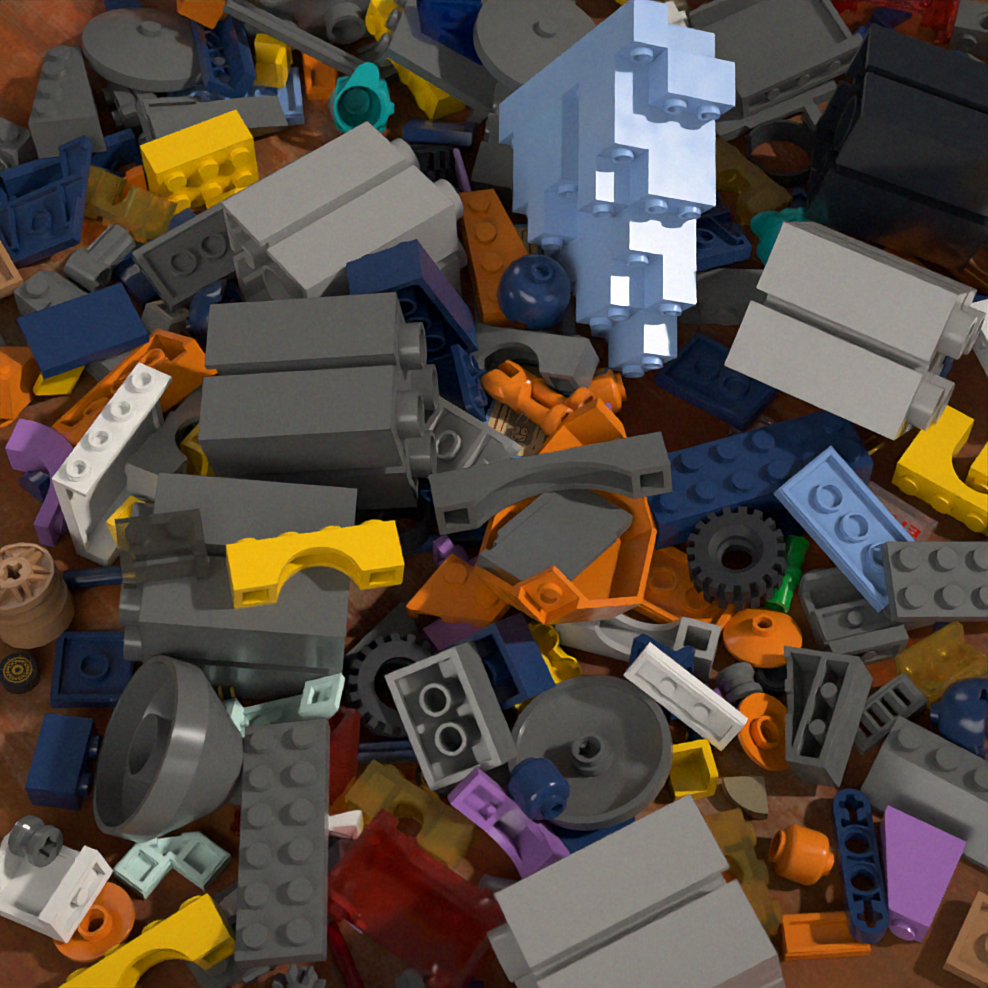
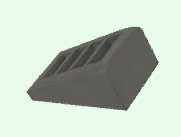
[853,673,928,755]

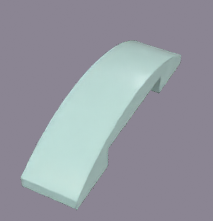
[221,673,345,739]

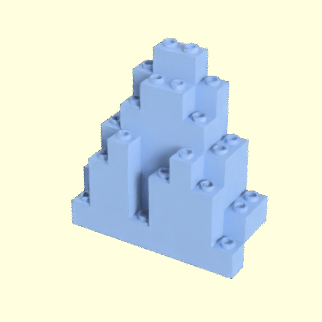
[499,0,735,378]

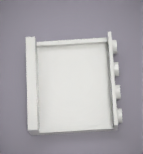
[52,362,173,567]

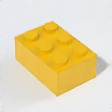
[140,109,259,220]

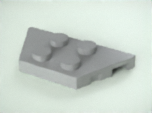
[424,396,522,481]

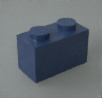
[25,713,103,811]

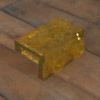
[895,620,988,710]

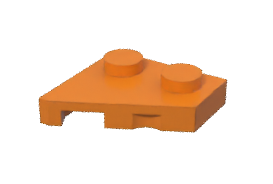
[405,553,511,628]

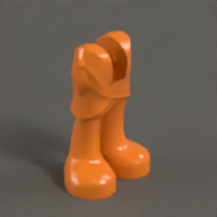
[480,359,596,438]

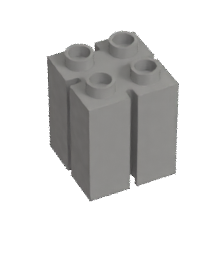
[221,121,468,302]
[724,222,986,440]
[487,794,786,988]

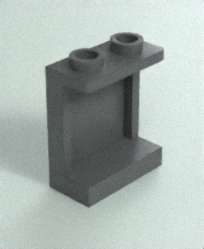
[797,567,909,666]

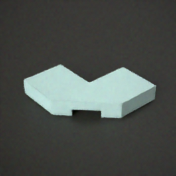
[112,831,232,899]

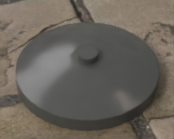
[473,0,596,91]
[81,7,216,92]
[508,675,673,831]

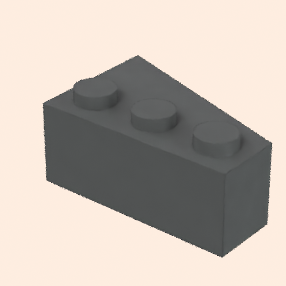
[784,646,873,788]

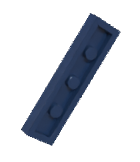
[190,14,257,99]
[0,128,147,201]

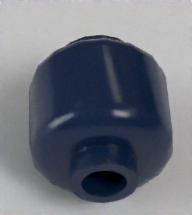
[508,757,570,821]

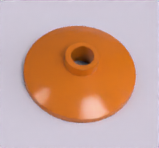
[723,607,802,668]
[737,693,790,772]
[52,882,135,963]

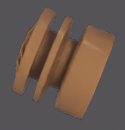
[0,542,75,649]

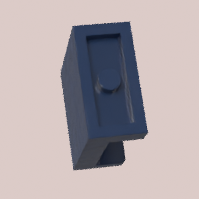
[435,344,488,422]

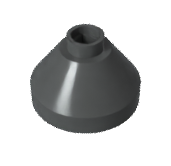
[93,655,244,843]

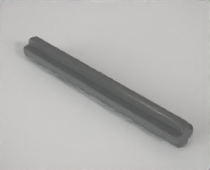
[223,0,366,76]

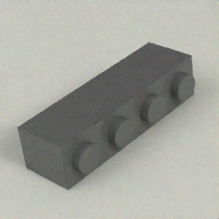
[677,268,768,326]

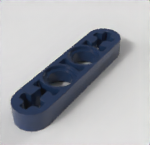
[830,789,889,944]

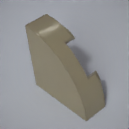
[722,775,769,819]

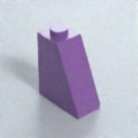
[878,805,967,943]

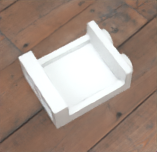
[0,821,113,944]

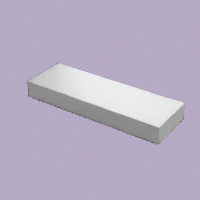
[623,642,748,751]

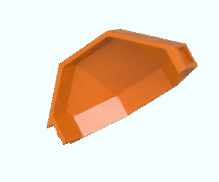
[473,397,657,625]

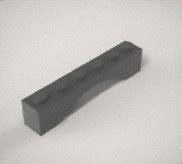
[429,431,673,535]

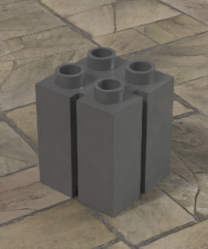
[198,292,439,510]
[119,472,357,701]

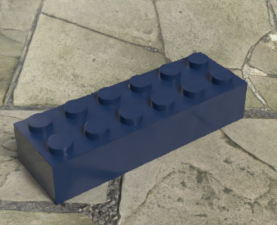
[647,410,874,550]

